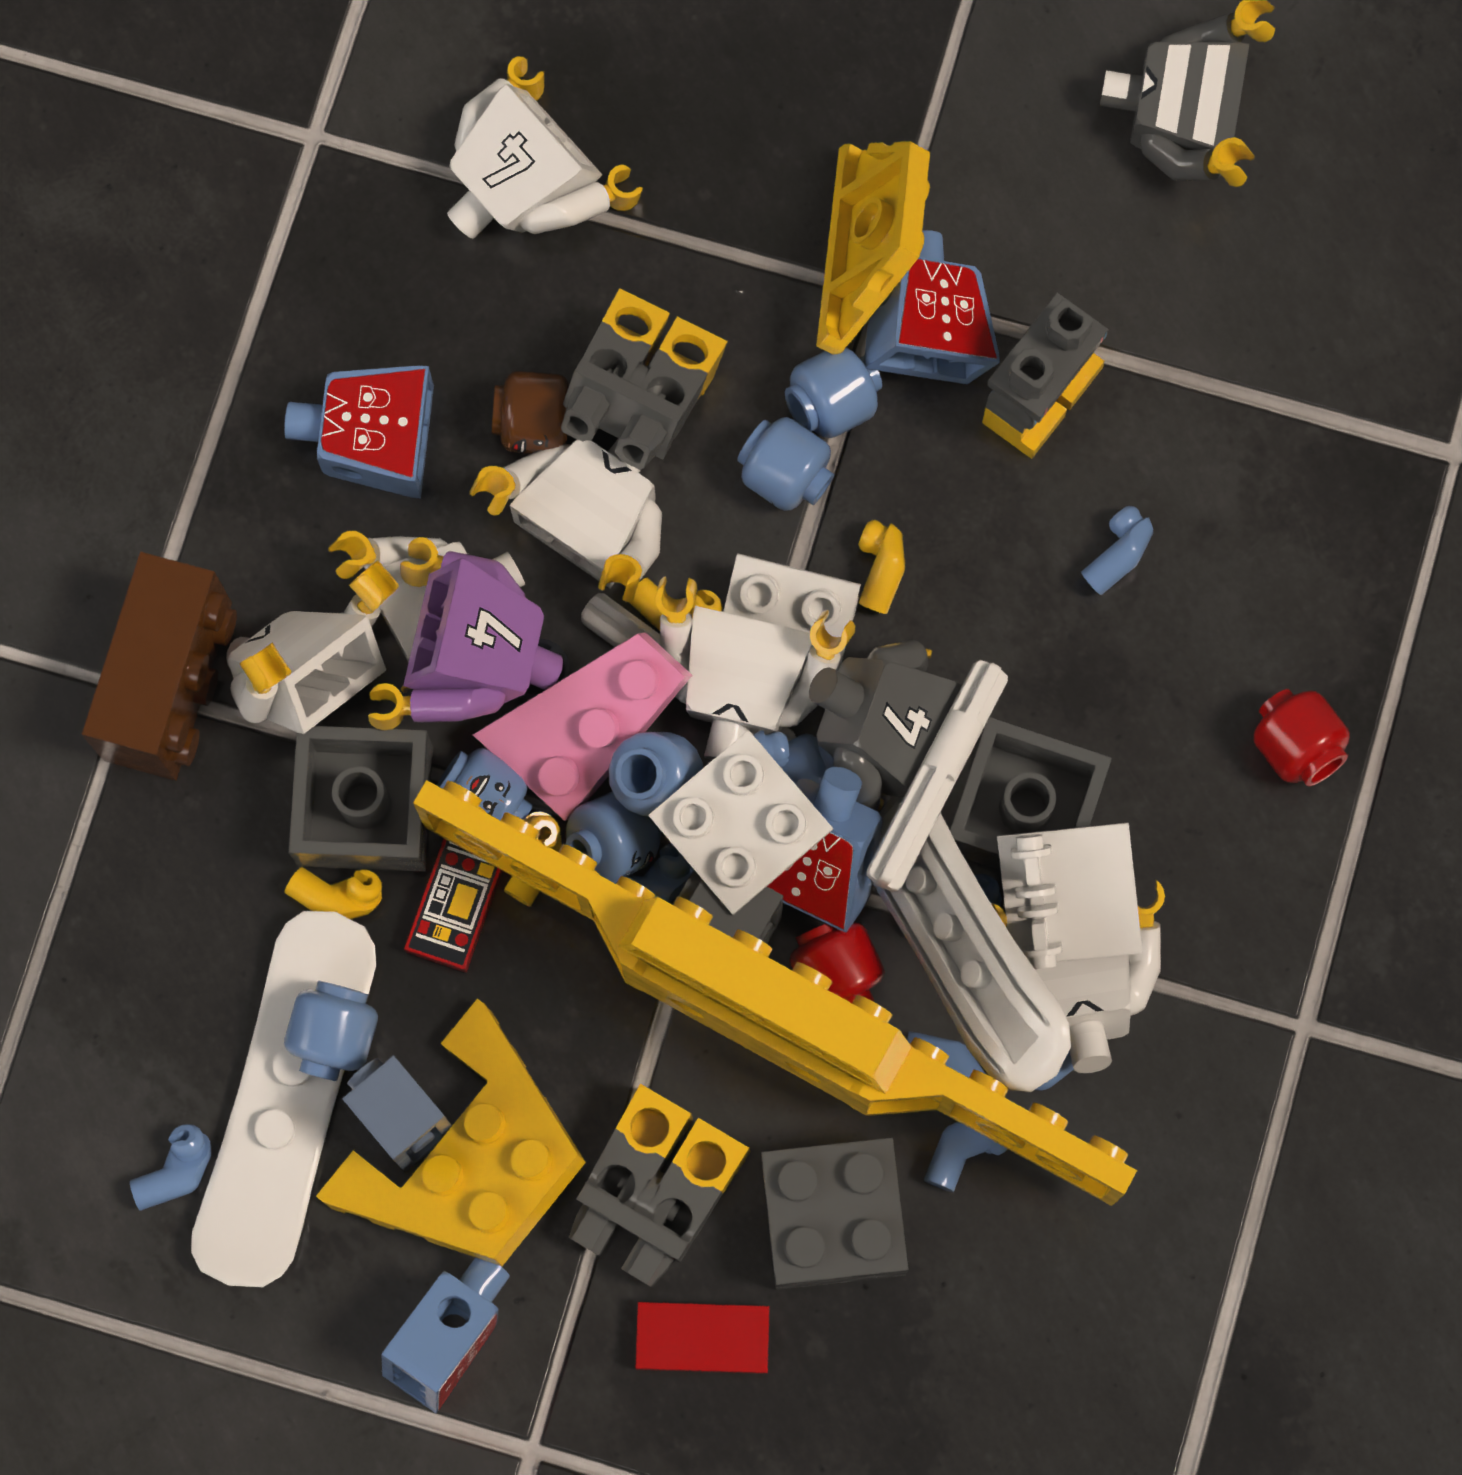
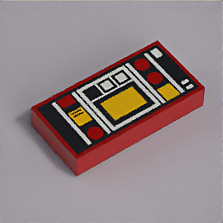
[404,839,503,973]

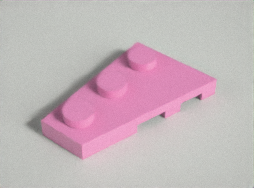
[473,632,693,821]

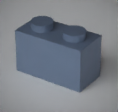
[342,1055,452,1172]

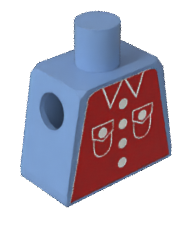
[864,230,1000,384]
[285,366,434,498]
[767,767,883,932]
[381,1257,510,1413]

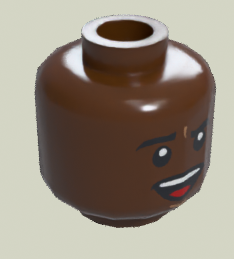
[491,371,570,454]

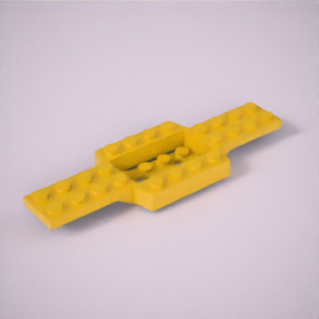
[413,780,1137,1206]

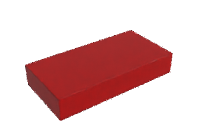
[636,1302,770,1374]

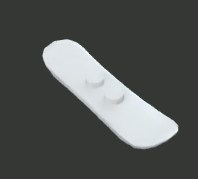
[872,796,1071,1092]
[191,911,376,1287]

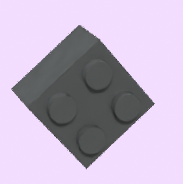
[950,717,1112,870]
[289,726,433,872]
[761,1138,908,1290]

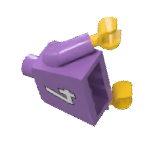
[368,537,563,730]

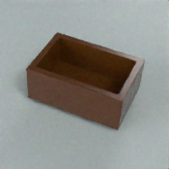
[82,551,237,781]

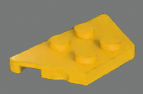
[816,141,930,355]

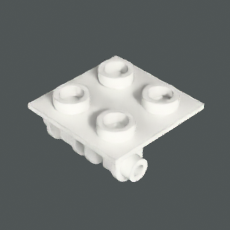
[723,553,861,671]
[648,730,833,915]
[997,822,1143,969]

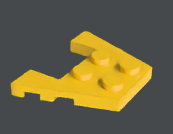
[316,999,586,1266]

